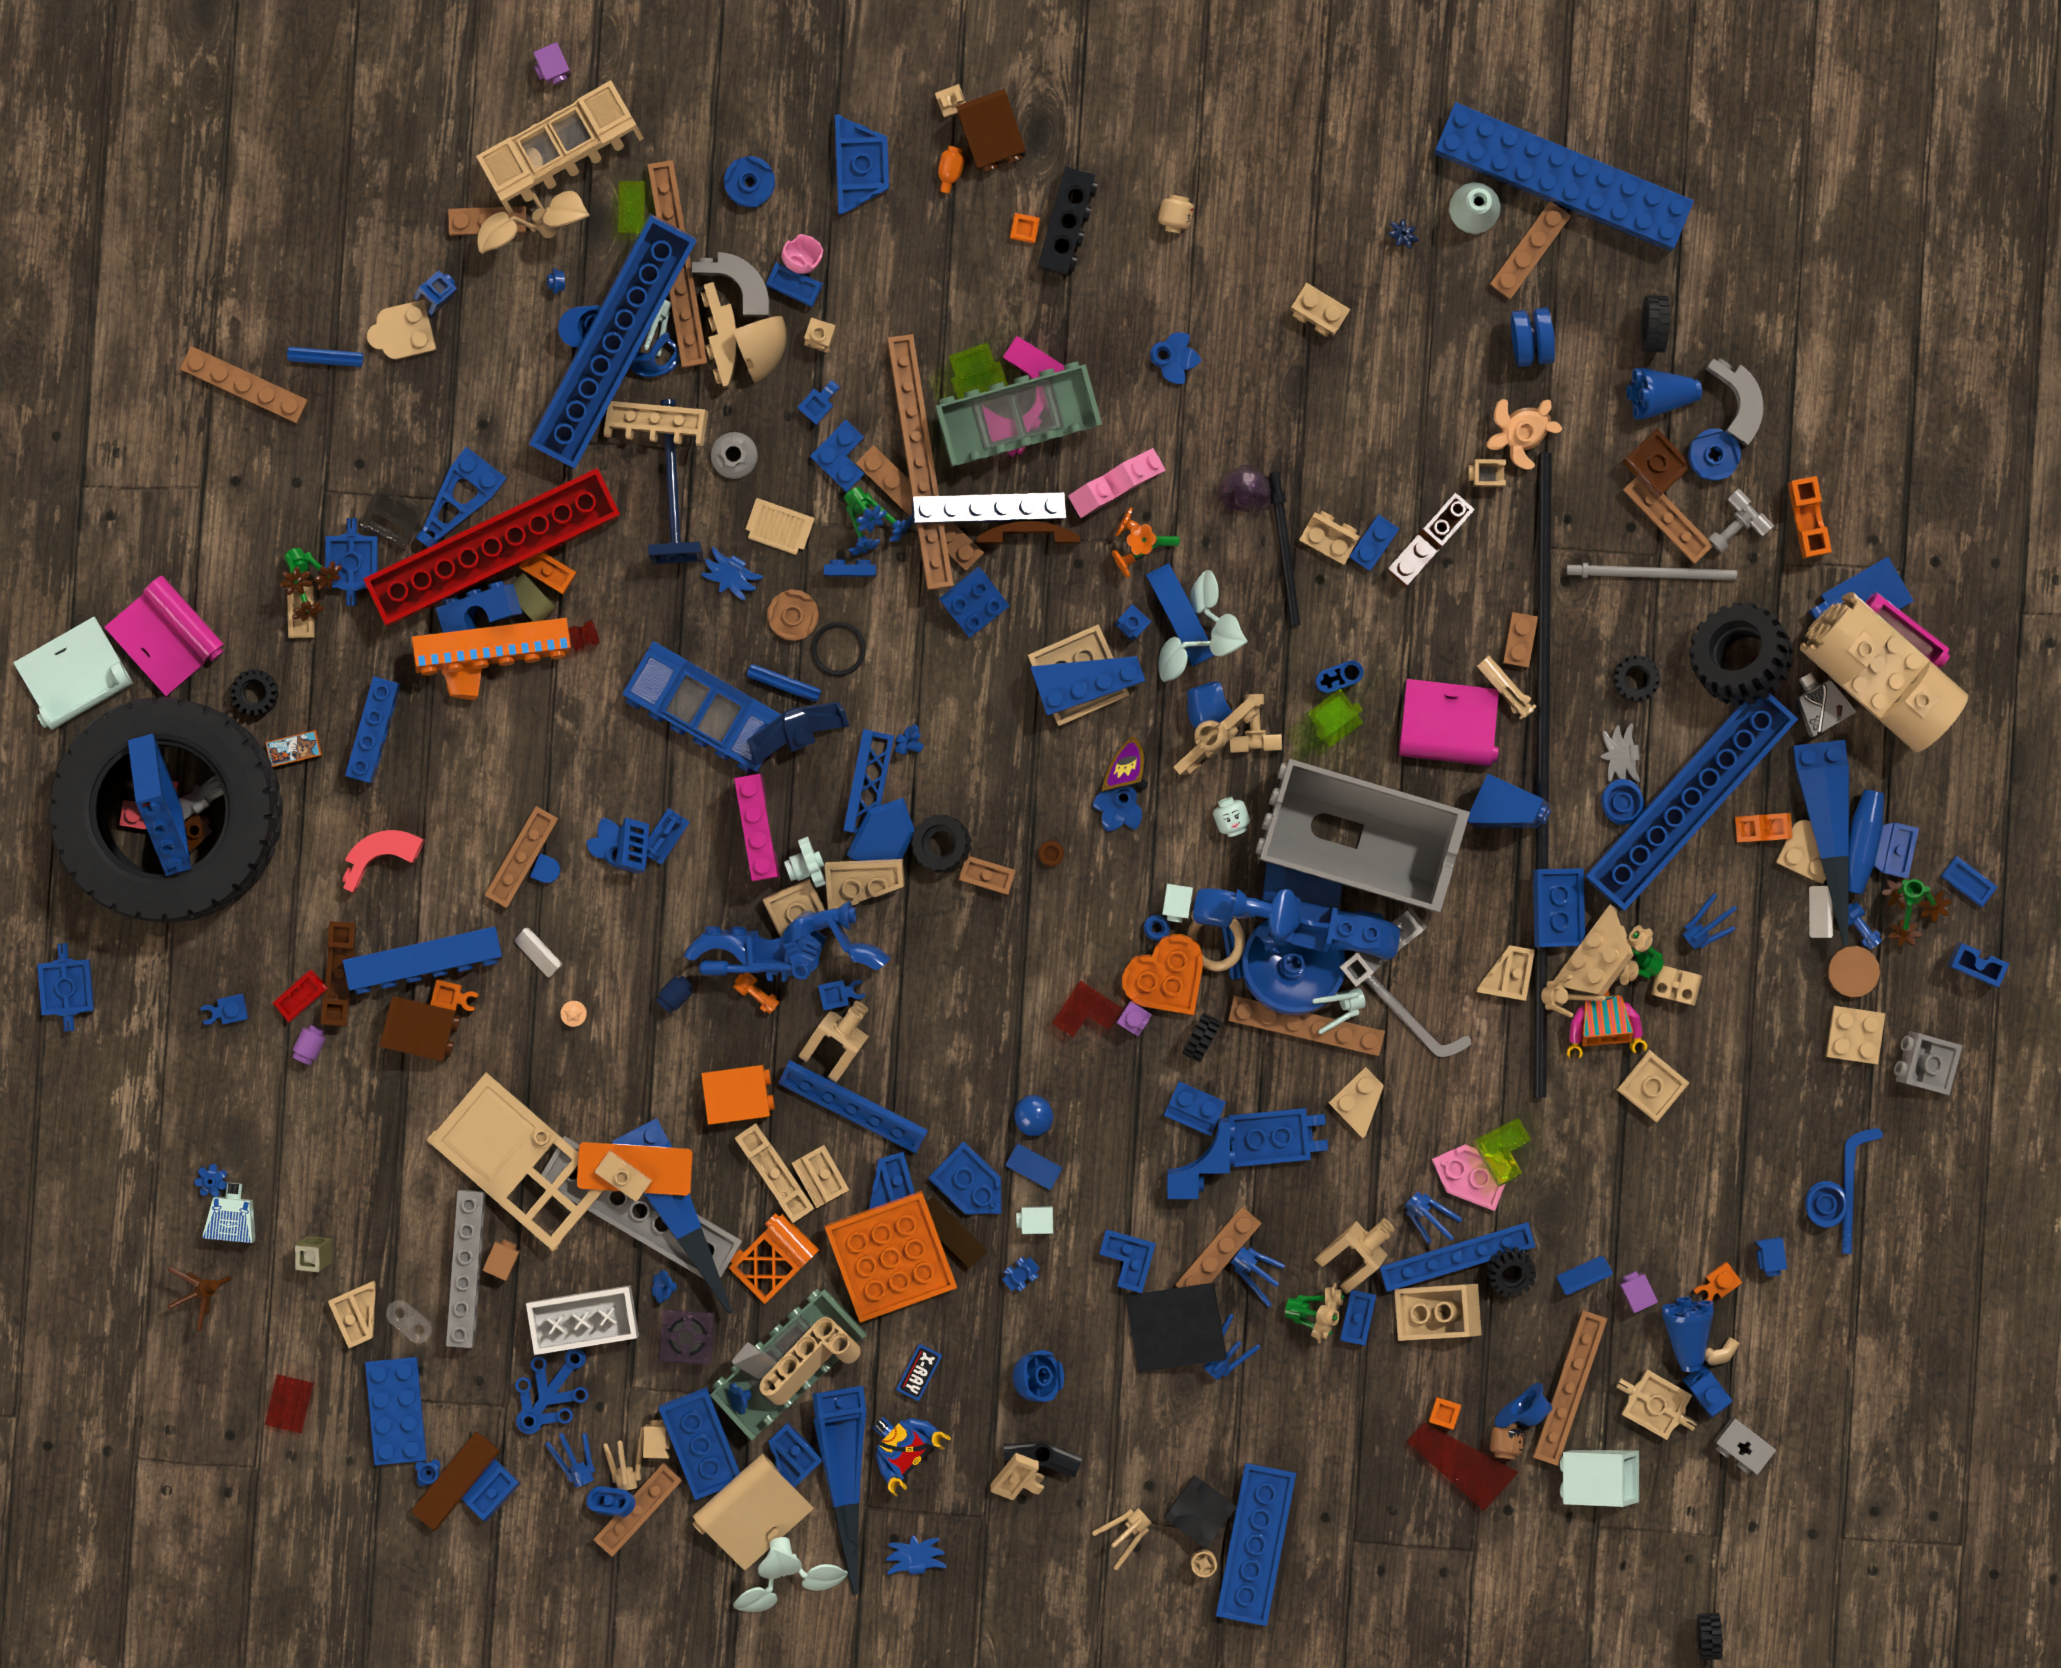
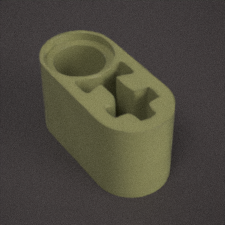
[511,573,556,622]

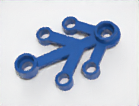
[515,1348,589,1434]

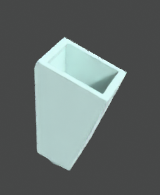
[1560,1450,1639,1507]

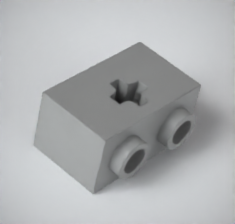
[1713,1416,1776,1475]

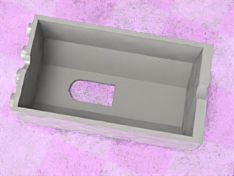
[1255,759,1470,913]

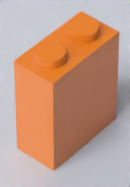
[701,1065,775,1125]

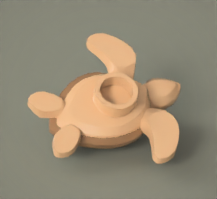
[1487,399,1562,470]

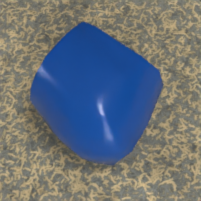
[1187,681,1233,729]

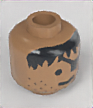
[1489,1423,1525,1460]

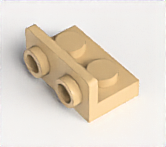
[1290,282,1350,337]
[1299,511,1360,565]

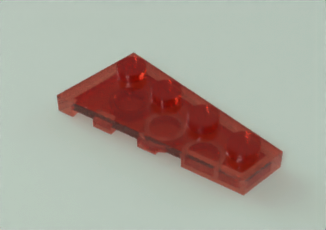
[1407,1422,1519,1511]

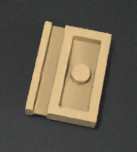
[792,1144,850,1208]

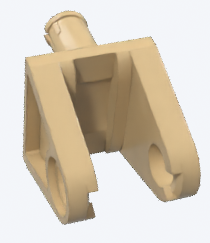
[798,1001,869,1083]
[1315,1218,1394,1294]

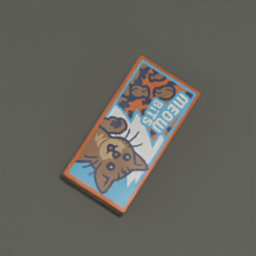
[265,730,322,767]

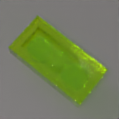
[618,181,645,234]

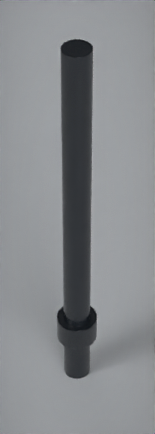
[1269,472,1301,626]

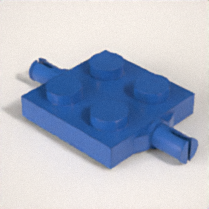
[325,518,378,606]
[37,943,95,1031]

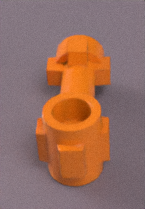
[733,973,780,1014]

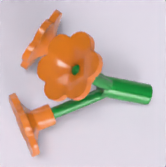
[1112,507,1180,578]

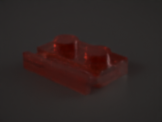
[265,1374,315,1433]

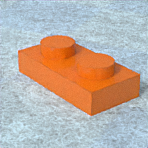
[519,553,577,596]

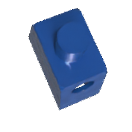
[1682,1364,1733,1419]

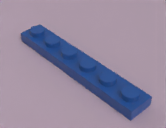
[778,1060,928,1153]
[1379,1222,1536,1292]

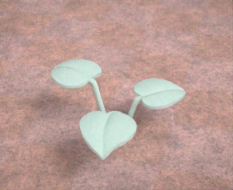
[1158,569,1247,682]
[733,1537,848,1612]

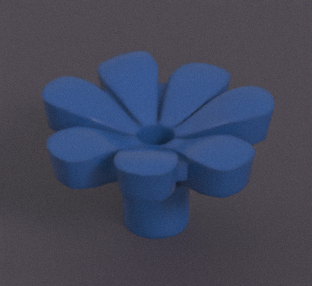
[895,724,924,755]
[194,1164,227,1197]

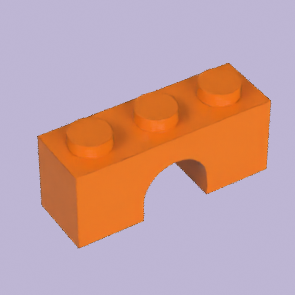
[1787,476,1832,559]

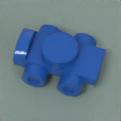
[1002,1256,1040,1292]

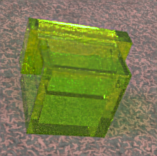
[949,342,1008,399]
[1305,688,1364,748]

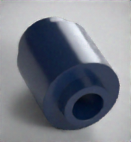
[656,975,694,1014]

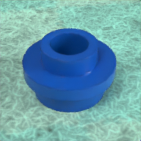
[547,268,565,294]
[1144,915,1170,941]

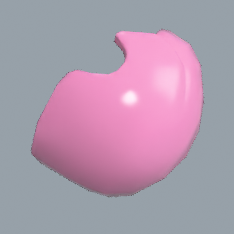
[781,234,824,274]

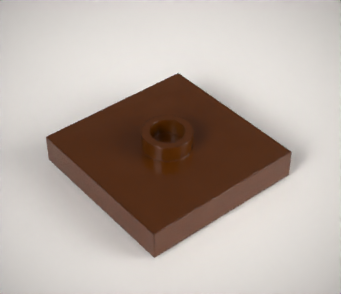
[1622,428,1691,499]

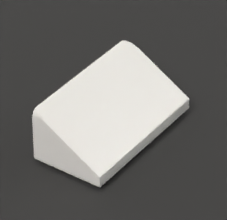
[1809,886,1833,938]
[515,928,563,977]

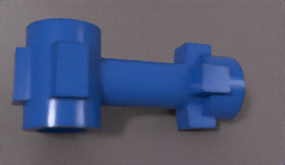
[1848,902,1882,950]

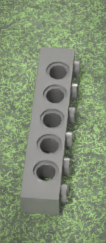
[446,1190,486,1348]

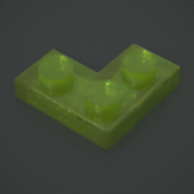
[1473,1118,1531,1187]

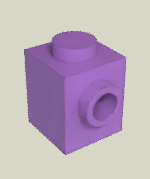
[533,42,571,85]

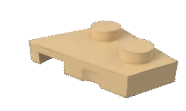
[1476,945,1535,1001]
[1328,1067,1384,1138]
[328,1280,376,1348]

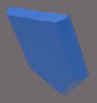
[846,797,915,861]
[928,1141,1001,1214]

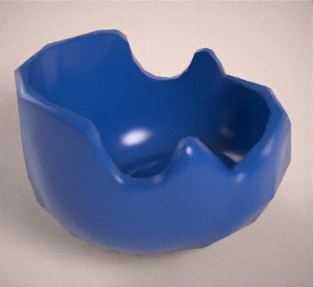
[1014,1095,1053,1136]

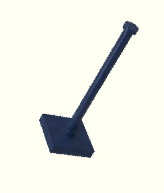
[648,399,704,565]

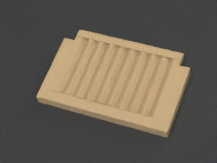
[746,498,815,555]

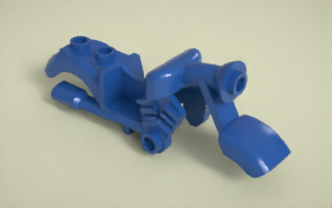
[1193,888,1401,960]
[683,901,891,982]

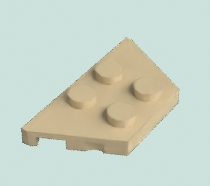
[1554,904,1634,996]

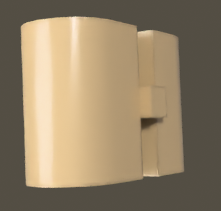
[1651,966,1702,1006]

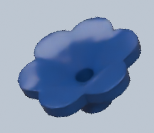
[652,1270,677,1303]
[727,1383,752,1415]

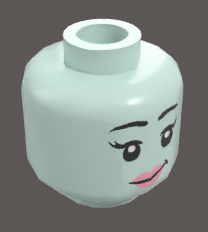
[1213,797,1250,837]

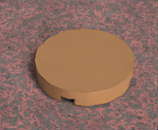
[767,589,819,641]
[1827,946,1880,997]

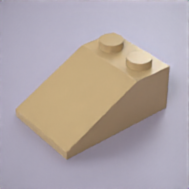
[1395,1284,1482,1341]

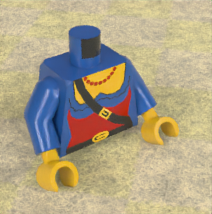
[873,1417,951,1496]

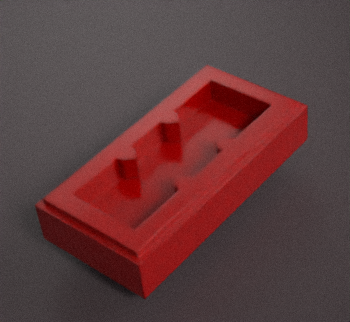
[273,970,328,1023]

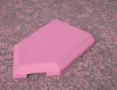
[1432,1144,1513,1211]

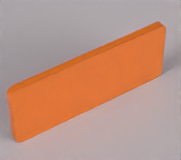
[577,1142,693,1196]

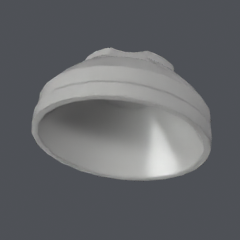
[711,432,758,479]

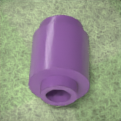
[292,1025,326,1065]

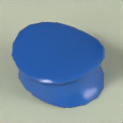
[1601,779,1644,825]
[1805,1181,1847,1228]

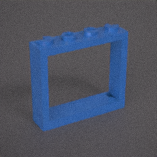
[128,733,191,876]

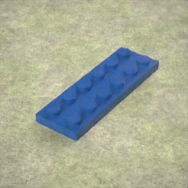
[1216,1463,1296,1626]

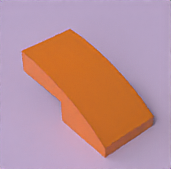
[1735,813,1793,843]

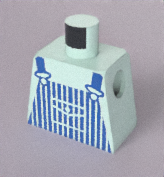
[203,1183,255,1243]

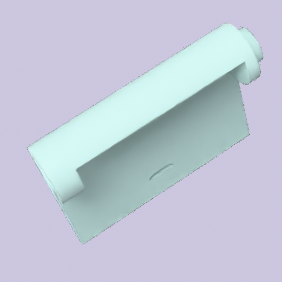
[13,616,133,730]

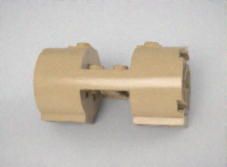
[1800,592,1968,752]

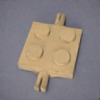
[1616,1369,1698,1440]

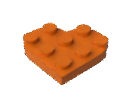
[1122,934,1203,1015]

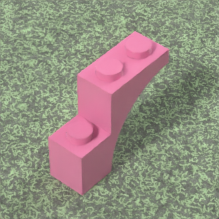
[1068,448,1166,518]

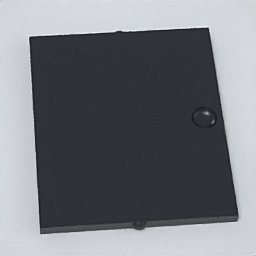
[1125,1282,1227,1372]

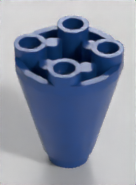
[1626,368,1702,420]
[1662,1297,1714,1372]

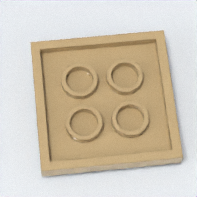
[1028,624,1129,726]

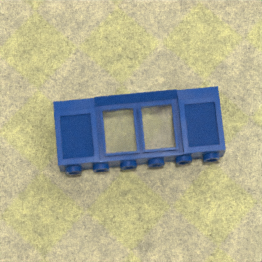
[622,641,781,774]

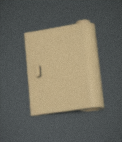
[692,1453,814,1570]

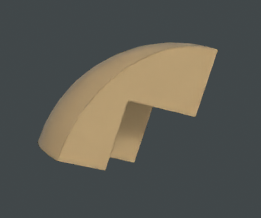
[732,316,786,384]

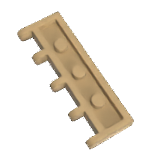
[604,401,708,446]

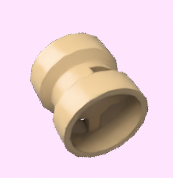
[1191,1549,1217,1577]

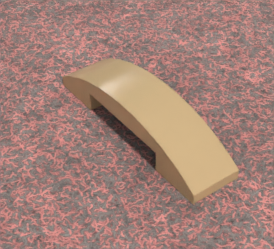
[735,1123,814,1223]

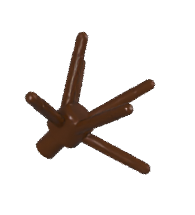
[168,1267,231,1331]

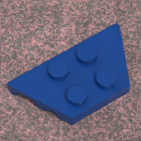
[835,115,889,215]

